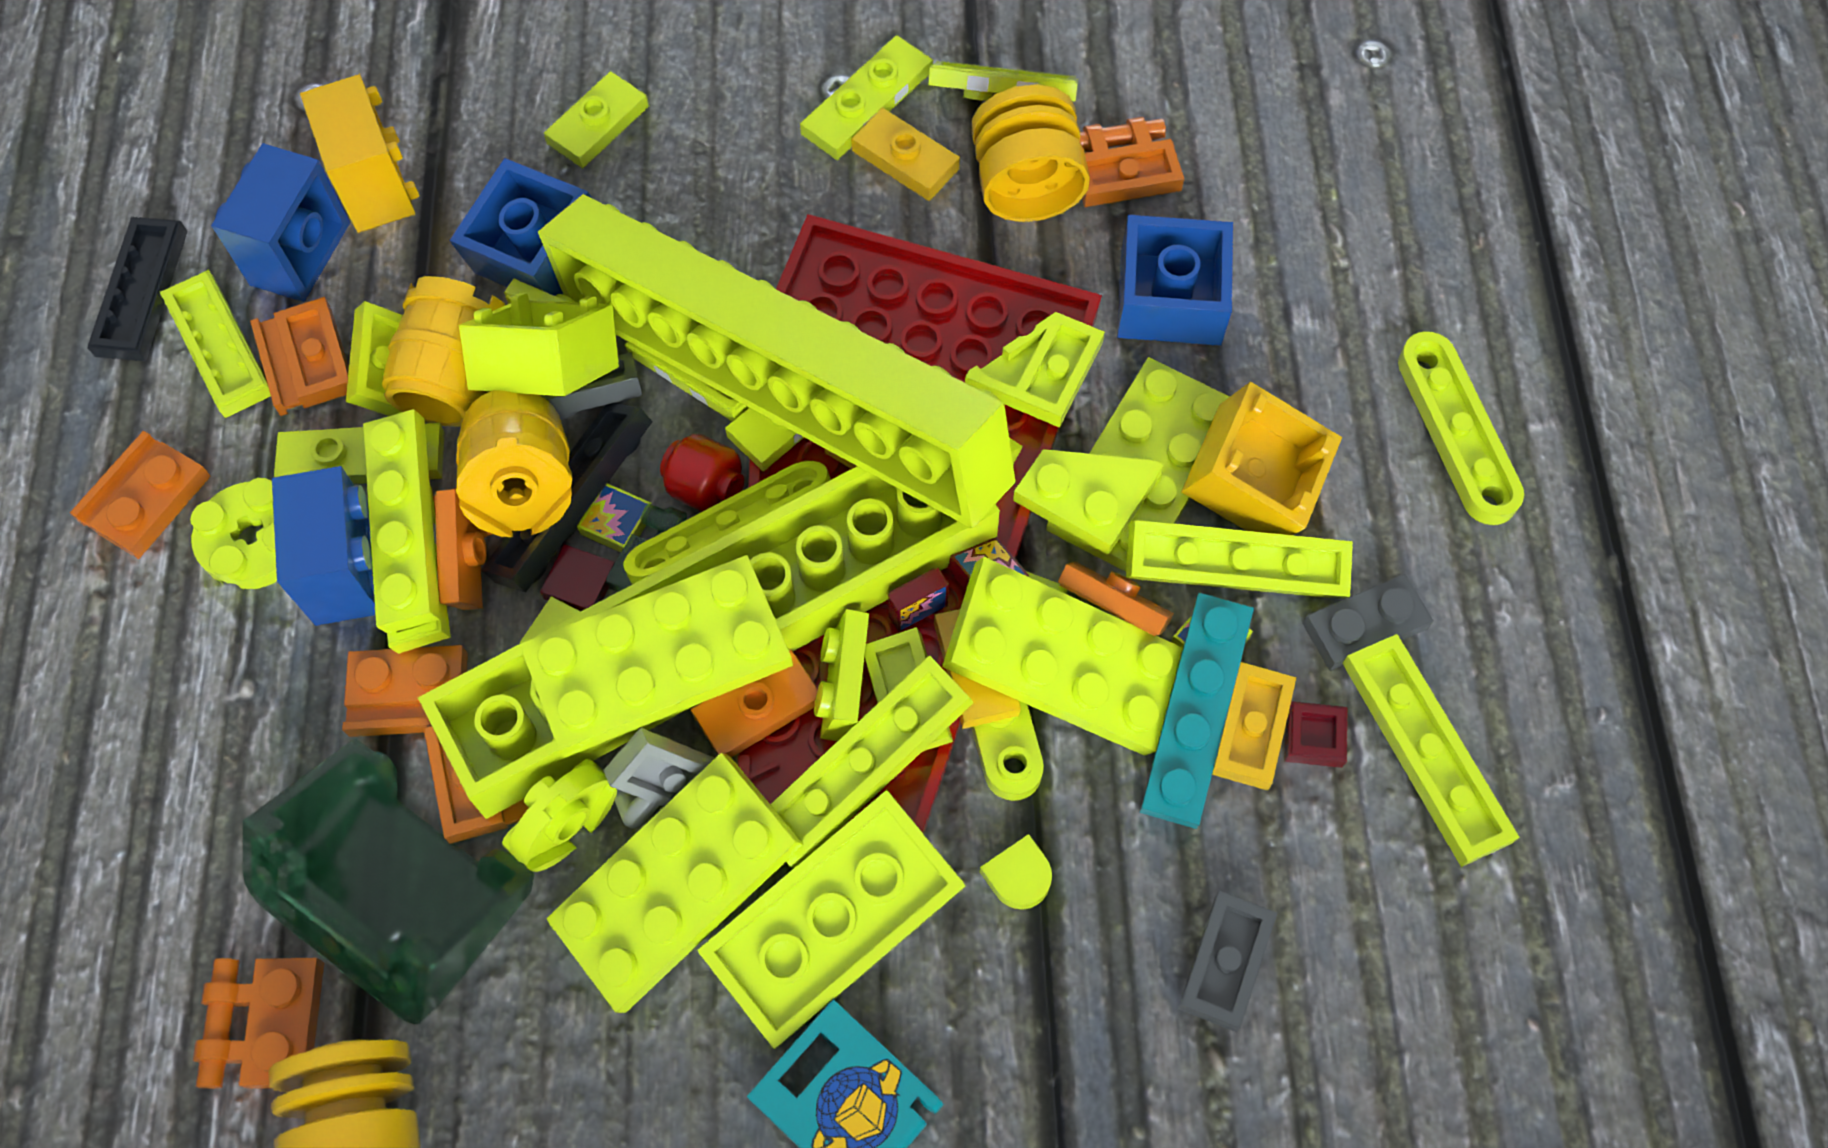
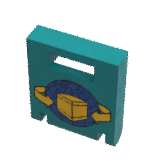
[747,999,944,1148]

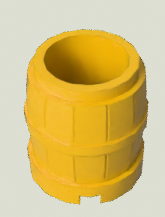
[382,276,505,427]
[456,390,572,537]

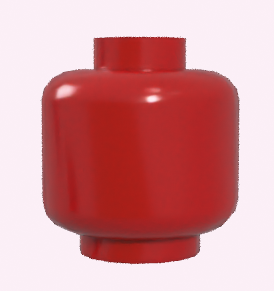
[660,434,744,512]

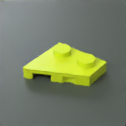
[965,312,1105,428]
[1013,449,1164,555]

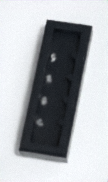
[87,217,188,362]

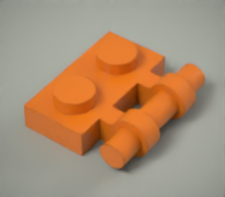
[1080,116,1184,207]
[193,958,325,1089]

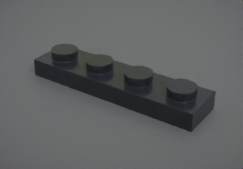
[481,403,653,593]

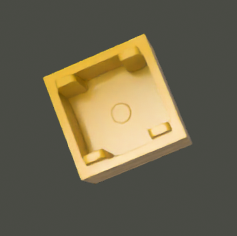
[300,74,419,233]
[1181,381,1342,535]

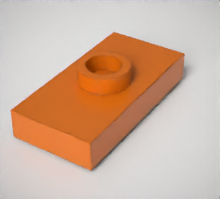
[435,489,486,610]
[1058,562,1174,636]
[691,650,818,758]

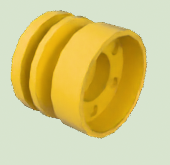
[971,84,1090,222]
[268,1040,421,1148]

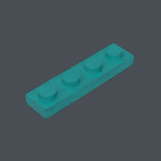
[1139,593,1254,829]

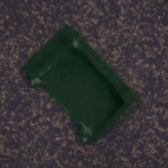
[242,738,535,1025]

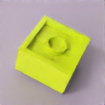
[459,293,619,396]

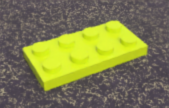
[1046,357,1229,581]
[520,555,793,758]
[942,557,1183,756]
[546,753,804,1013]
[697,790,966,1049]

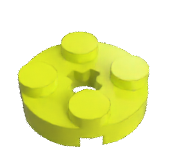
[190,478,277,589]
[502,758,617,872]

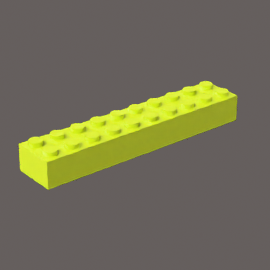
[538,194,1015,528]
[418,466,1000,819]

